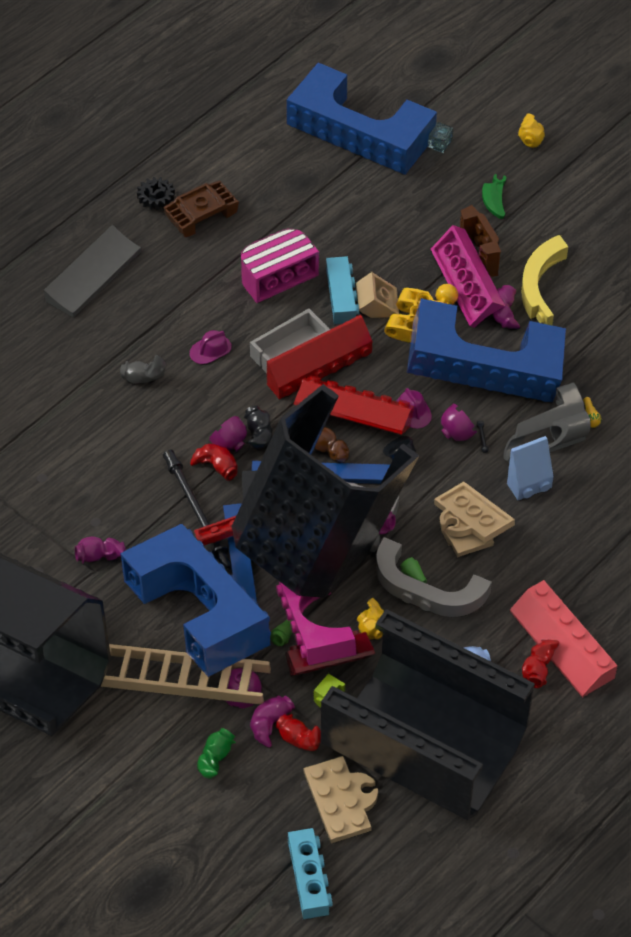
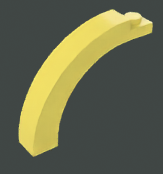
[521,235,568,325]

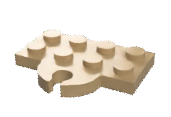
[434,482,515,543]
[304,756,378,843]

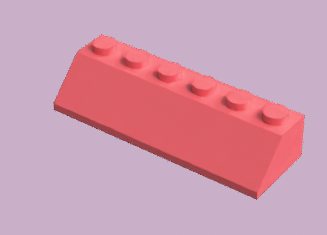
[510,580,618,698]

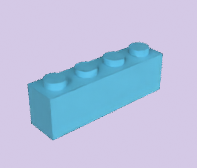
[326,256,359,324]

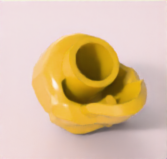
[518,113,545,148]
[357,598,384,640]

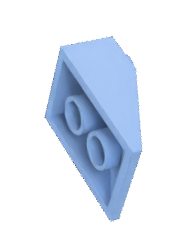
[507,436,553,500]

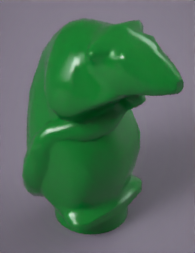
[197,728,236,779]

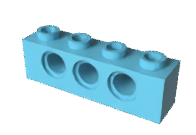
[288,828,332,919]

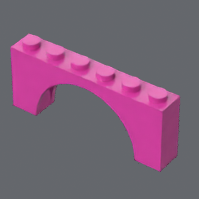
[276,582,357,665]

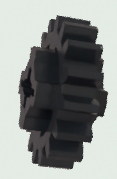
[137,177,175,210]

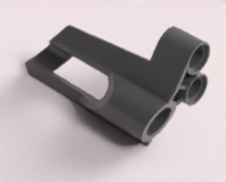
[503,382,591,463]

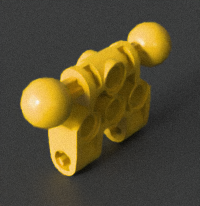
[384,284,458,343]

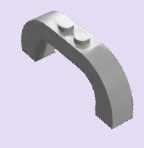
[376,537,492,617]

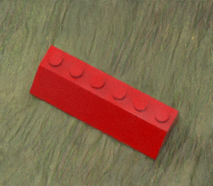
[267,315,372,399]
[294,376,415,434]

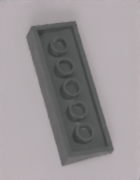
[44,225,141,318]

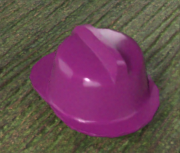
[190,330,231,364]
[396,388,432,429]

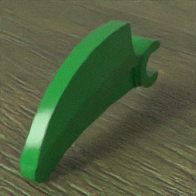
[482,174,506,219]

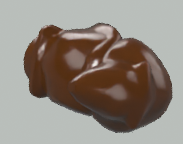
[314,427,349,463]

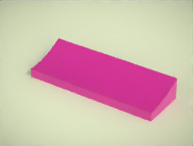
[431,225,505,328]

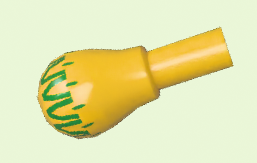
[583,397,601,428]

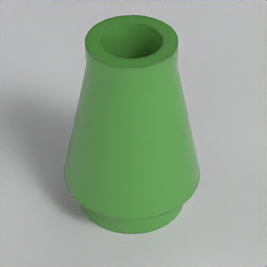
[400,557,427,583]
[270,619,292,646]

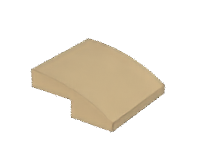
[441,525,494,557]

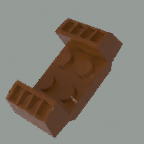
[163,180,239,237]
[460,205,501,277]

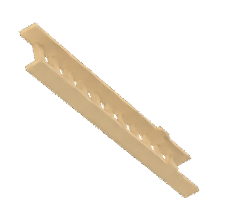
[101,644,271,704]

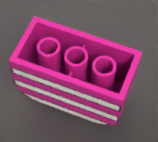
[241,229,319,303]

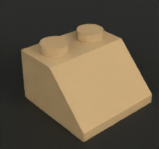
[356,272,399,318]

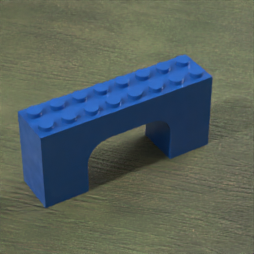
[287,63,437,175]
[407,298,566,403]
[121,524,271,677]

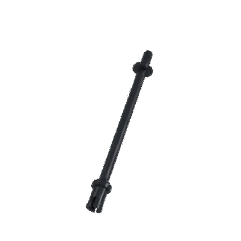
[163,449,230,569]

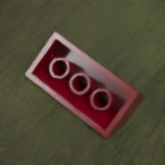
[285,630,375,677]

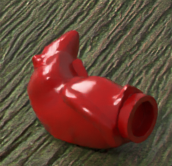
[190,444,238,481]
[522,639,560,688]
[276,714,321,751]

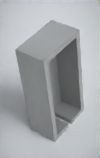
[250,309,330,373]

